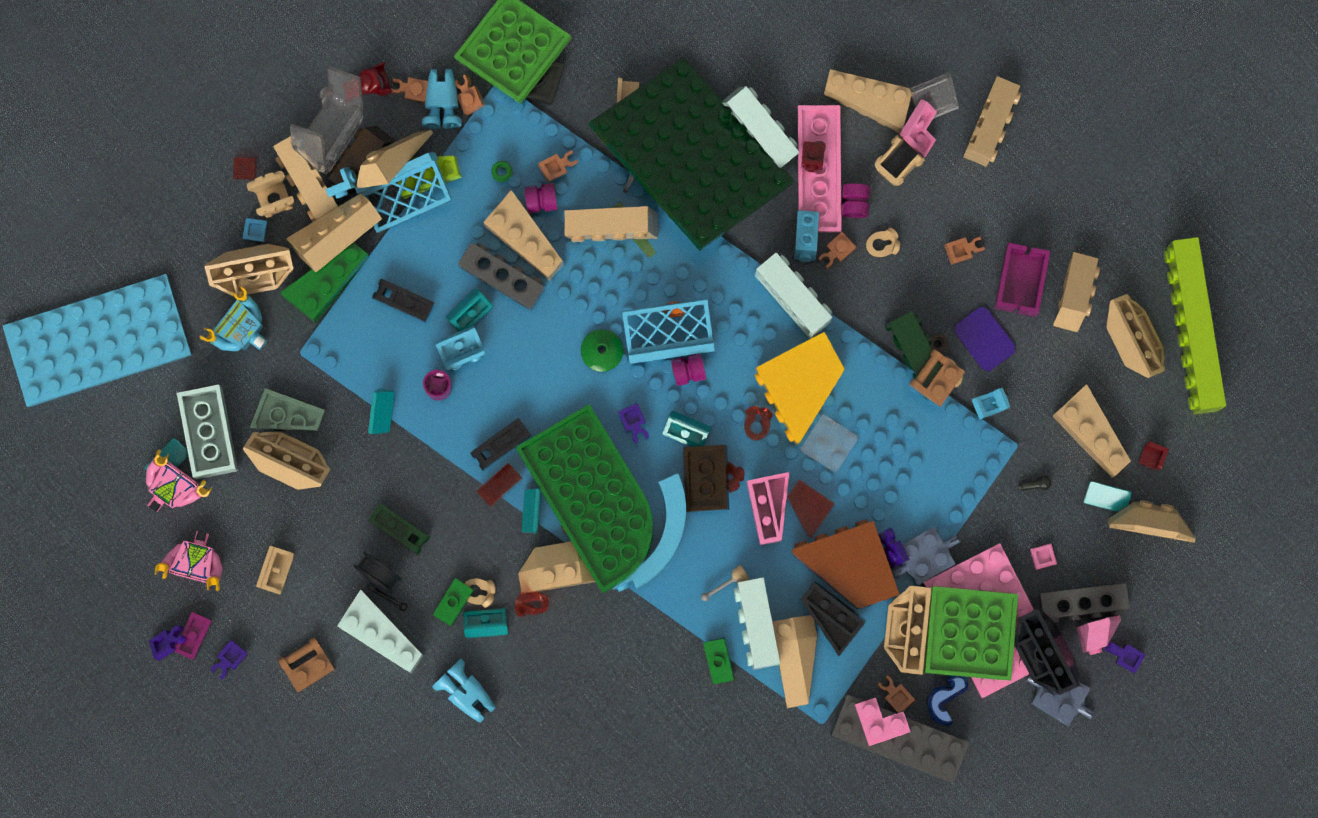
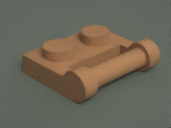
[909,349,965,407]
[278,637,335,693]

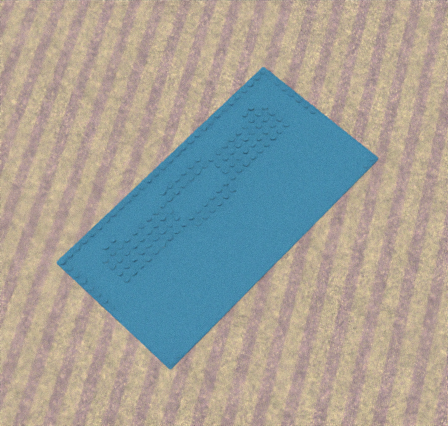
[300,86,1018,724]

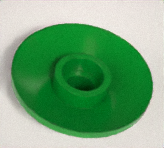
[581,329,623,372]

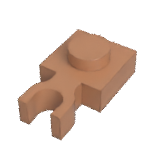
[455,75,485,115]
[391,77,428,103]
[538,150,578,183]
[818,232,856,269]
[944,237,985,265]
[877,675,915,713]

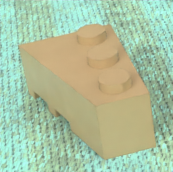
[1053,252,1100,332]

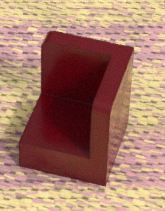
[1138,441,1169,471]

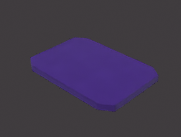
[955,307,1015,371]

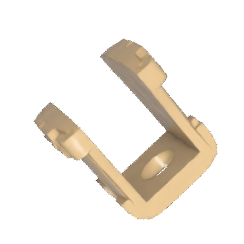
[875,135,925,186]
[247,171,294,219]

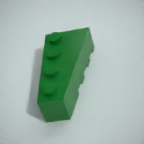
[280,242,369,323]

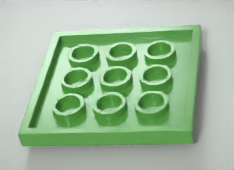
[454,0,572,104]
[924,586,1018,681]

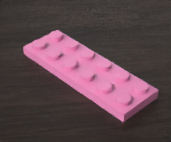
[798,105,841,232]

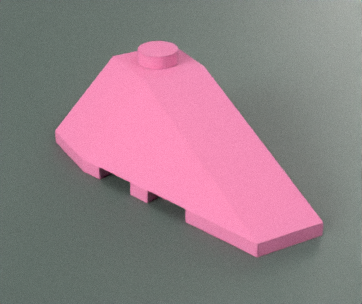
[1076,615,1121,655]

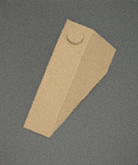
[357,130,433,188]
[772,615,817,708]

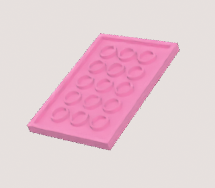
[923,543,1034,698]

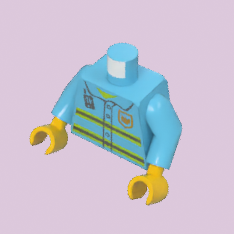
[200,285,267,351]

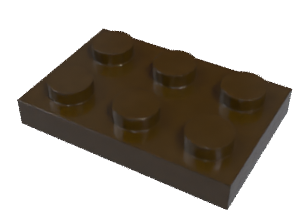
[683,445,730,512]

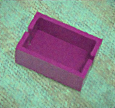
[994,243,1051,317]

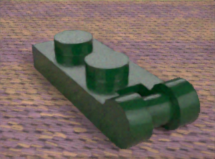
[368,503,430,555]

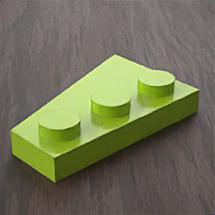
[398,156,462,199]

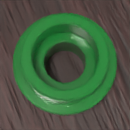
[491,161,513,182]

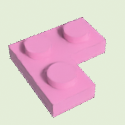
[899,99,937,157]
[855,698,910,746]

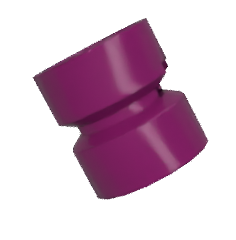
[524,183,557,214]
[841,184,870,218]
[671,354,706,387]
[423,370,453,401]

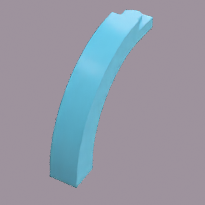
[612,473,686,592]

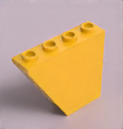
[754,332,845,445]

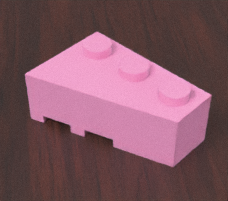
[746,472,789,546]

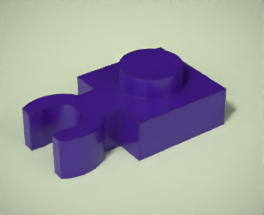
[618,403,649,444]
[878,528,910,568]
[149,625,187,661]
[210,640,248,680]

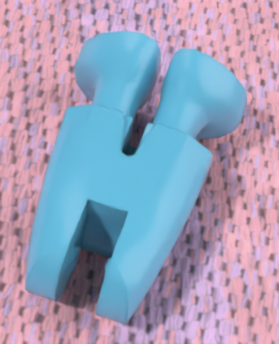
[422,69,462,129]
[432,658,496,723]

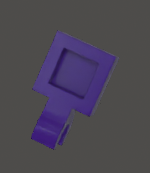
[1104,642,1145,674]

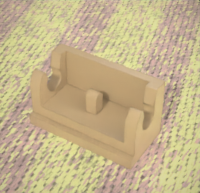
[256,546,295,595]

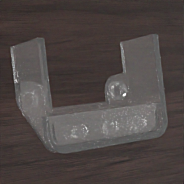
[290,66,363,174]

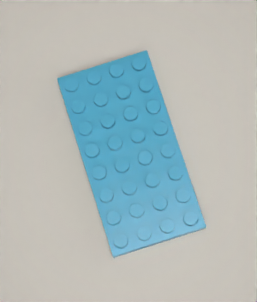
[3,274,192,407]

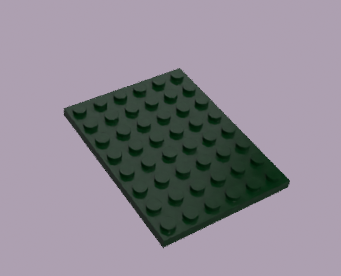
[589,57,794,251]

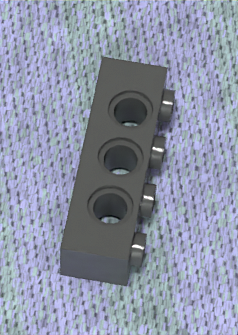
[458,242,545,311]
[1038,583,1130,623]

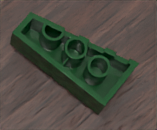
[884,311,941,400]

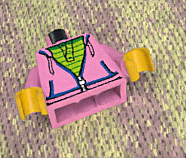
[146,450,212,512]
[154,531,223,591]

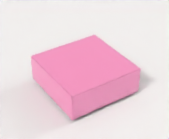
[1030,543,1057,570]

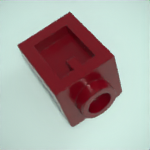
[801,141,825,173]

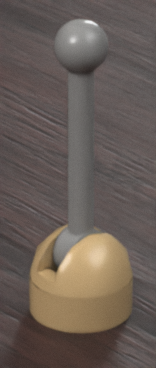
[701,565,750,601]

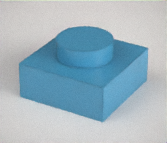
[242,218,268,243]

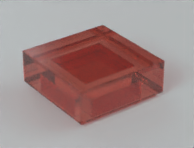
[233,157,256,180]

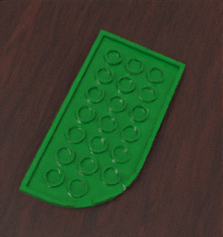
[515,404,653,594]

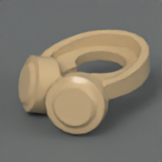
[866,227,900,257]
[465,578,496,608]

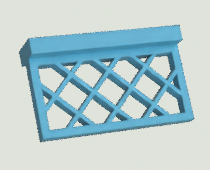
[355,152,453,233]
[622,299,715,364]

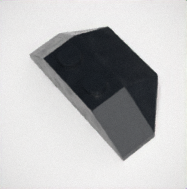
[1014,608,1080,695]

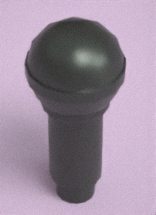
[1018,475,1051,491]

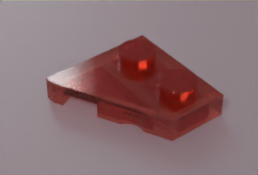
[787,479,834,538]

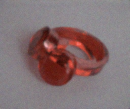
[744,406,773,440]
[728,462,745,493]
[515,592,549,617]

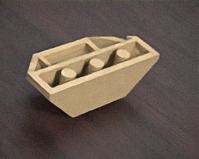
[205,244,294,296]
[1106,294,1165,378]
[243,432,330,490]
[1108,500,1195,543]
[518,542,595,595]
[884,586,932,675]

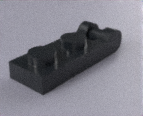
[372,279,435,323]
[470,418,531,471]

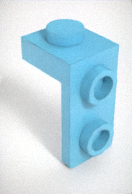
[794,210,819,262]

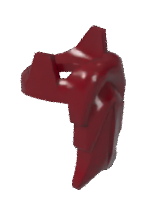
[343,62,393,101]

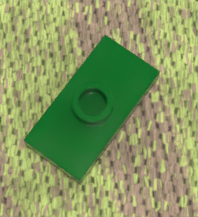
[433,578,475,626]
[703,637,735,685]

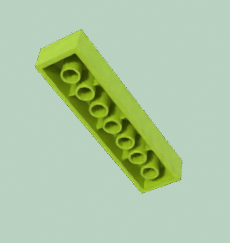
[1164,237,1226,415]

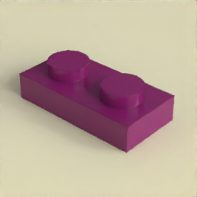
[174,612,212,660]

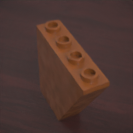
[791,519,900,610]

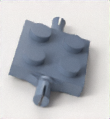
[892,527,960,586]
[1027,675,1095,726]

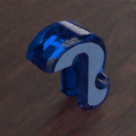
[926,675,968,726]

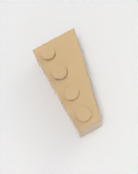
[824,69,913,134]
[963,76,1022,167]
[273,134,338,222]
[483,190,563,281]
[286,193,382,272]
[565,206,658,242]
[1053,384,1131,478]

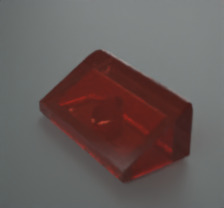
[476,463,523,507]

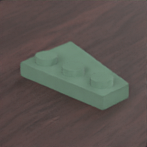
[250,388,326,431]

